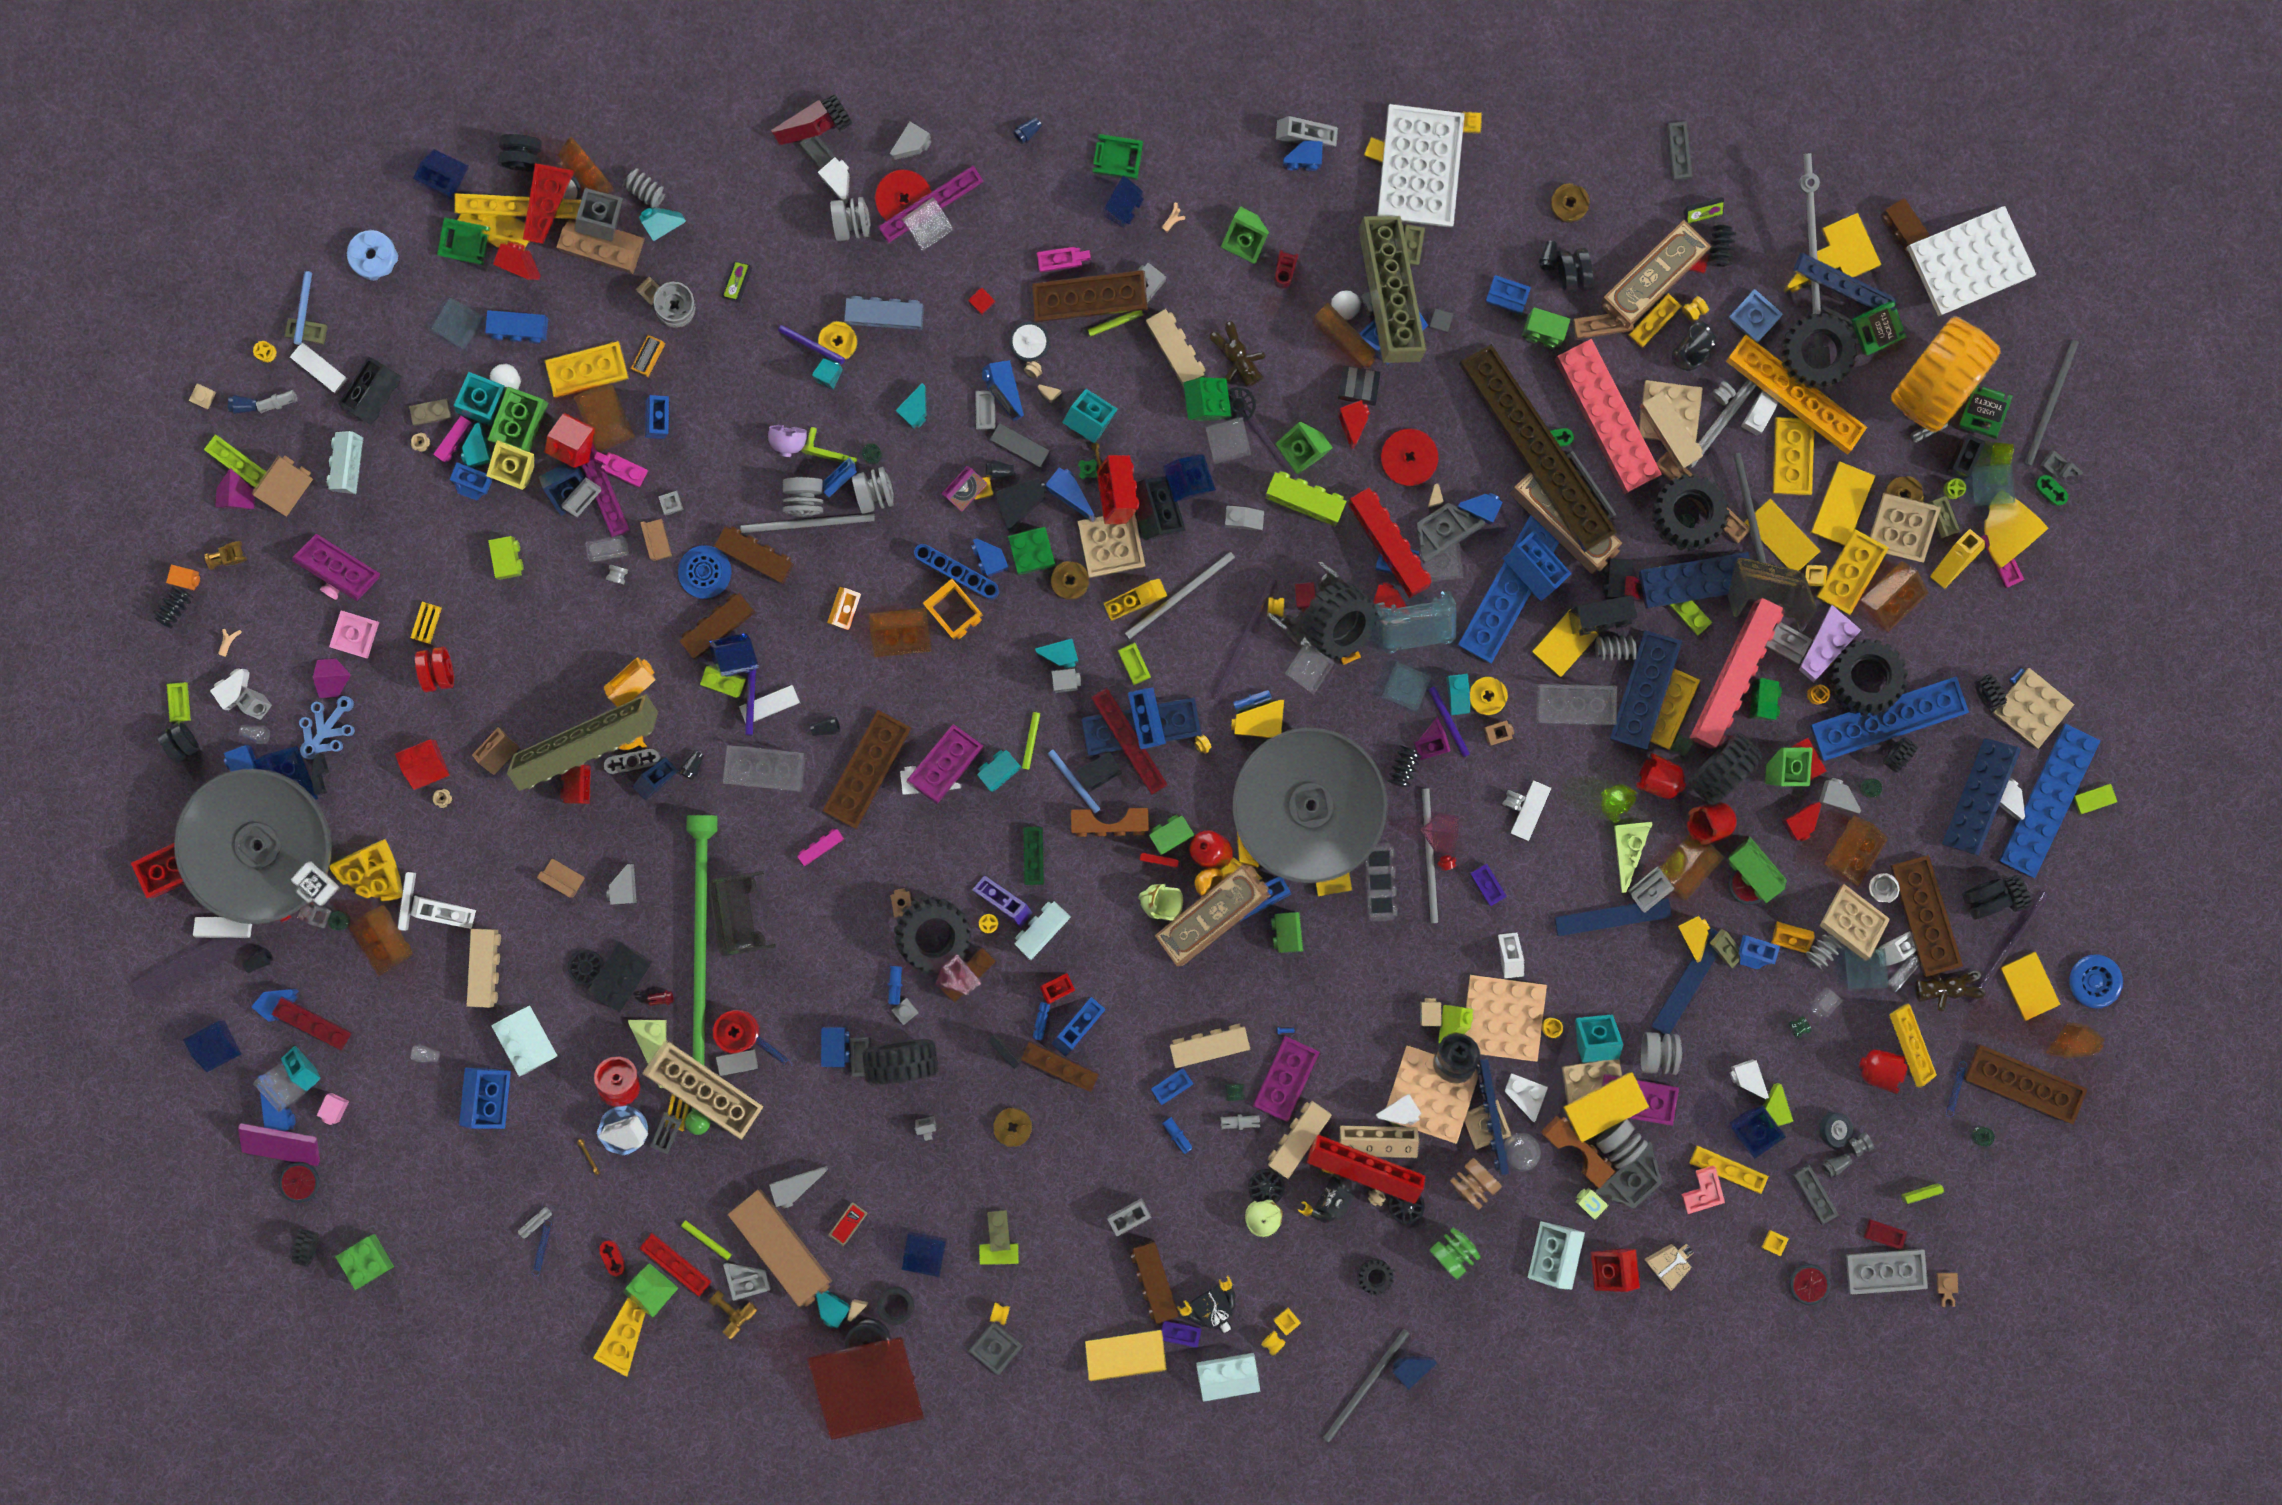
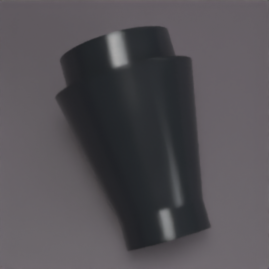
[1538,240,1557,271]
[986,460,1014,478]
[810,716,840,736]
[679,750,704,780]
[243,948,273,973]

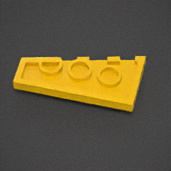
[593,1298,646,1377]

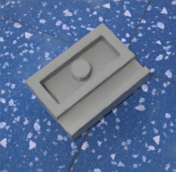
[1765,622,1812,664]
[1628,866,1675,912]

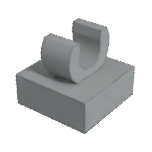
[915,1116,936,1141]

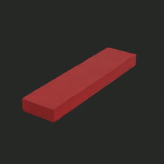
[639,1233,712,1297]

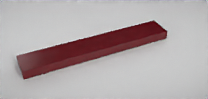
[1091,687,1168,795]

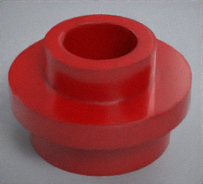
[1437,855,1456,871]

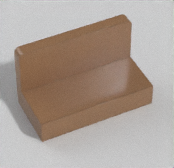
[640,519,672,561]
[472,727,520,775]
[537,859,585,898]

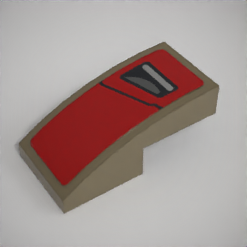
[828,1202,868,1247]

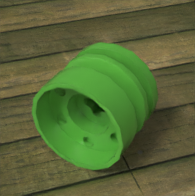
[1429,1227,1481,1280]

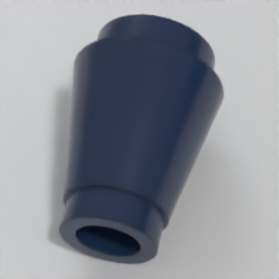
[1013,117,1042,144]
[228,395,257,414]

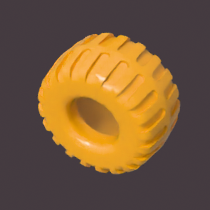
[1891,317,2000,432]

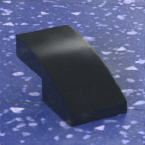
[312,754,329,795]

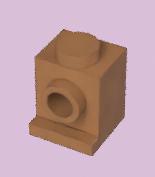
[1483,721,1514,746]
[890,888,912,918]

